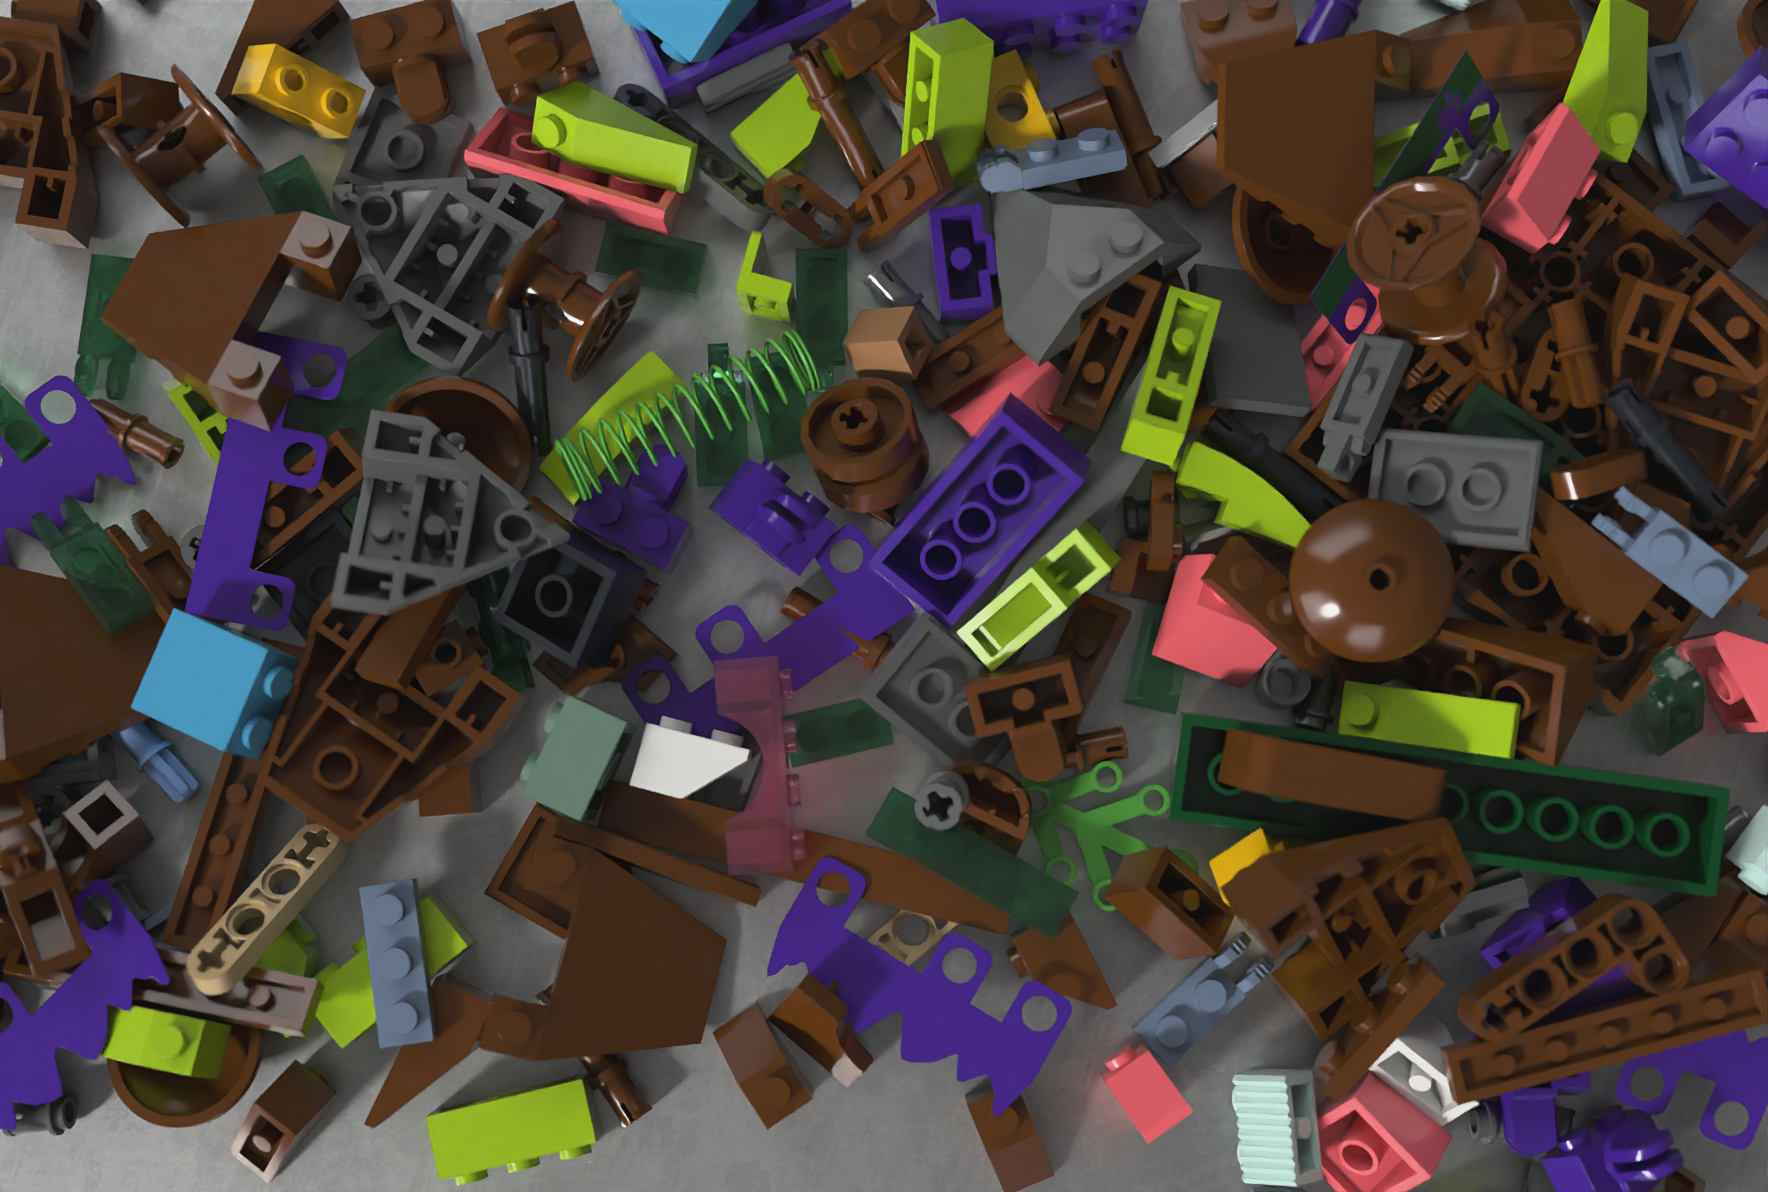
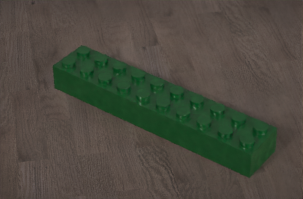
[1167,711,1730,897]

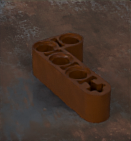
[1218,728,1449,822]
[1457,893,1689,1042]

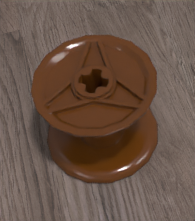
[96,64,263,228]
[1346,176,1509,346]
[487,218,644,383]

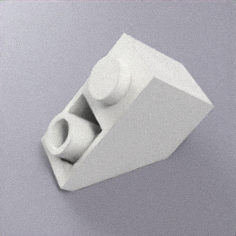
[630,716,753,799]

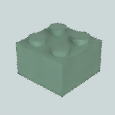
[520,695,639,821]

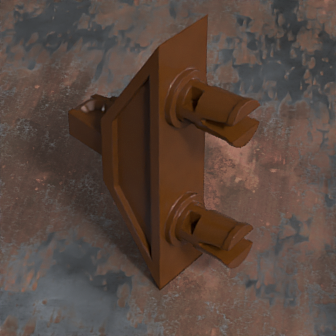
[0,780,91,979]

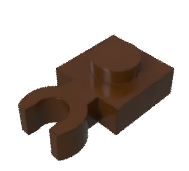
[1146,471,1183,571]

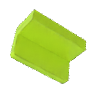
[735,230,797,325]

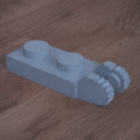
[974,128,1127,194]
[1592,487,1749,618]
[1132,931,1274,1069]

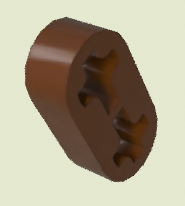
[764,168,853,249]
[1514,327,1571,426]
[1550,448,1649,500]

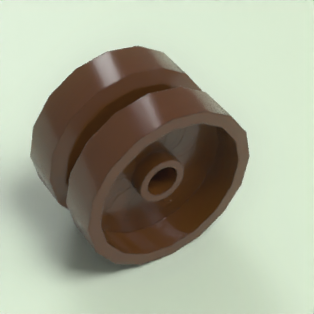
[800,377,929,513]

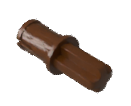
[1547,299,1604,409]
[1467,311,1521,402]
[89,399,185,469]
[1063,725,1129,772]

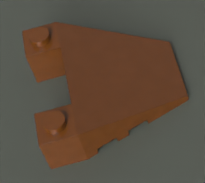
[0,16,98,249]
[1216,29,1411,250]
[100,211,363,432]
[1604,272,1768,532]
[0,564,166,784]
[258,590,527,844]
[1220,817,1477,1042]
[479,834,727,1062]

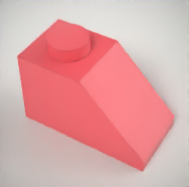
[1100,1044,1193,1144]

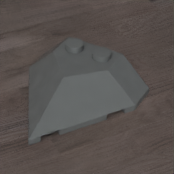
[332,174,566,376]
[988,185,1201,367]
[330,409,570,615]

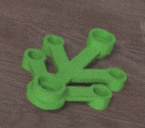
[1019,761,1199,911]

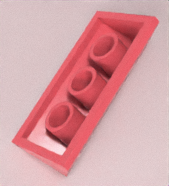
[464,107,685,241]

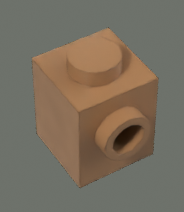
[842,306,933,382]

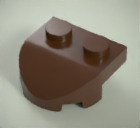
[1180,0,1297,85]
[910,760,1033,880]

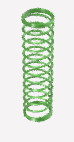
[555,328,821,502]

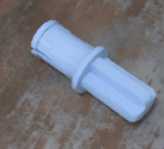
[109,721,200,804]

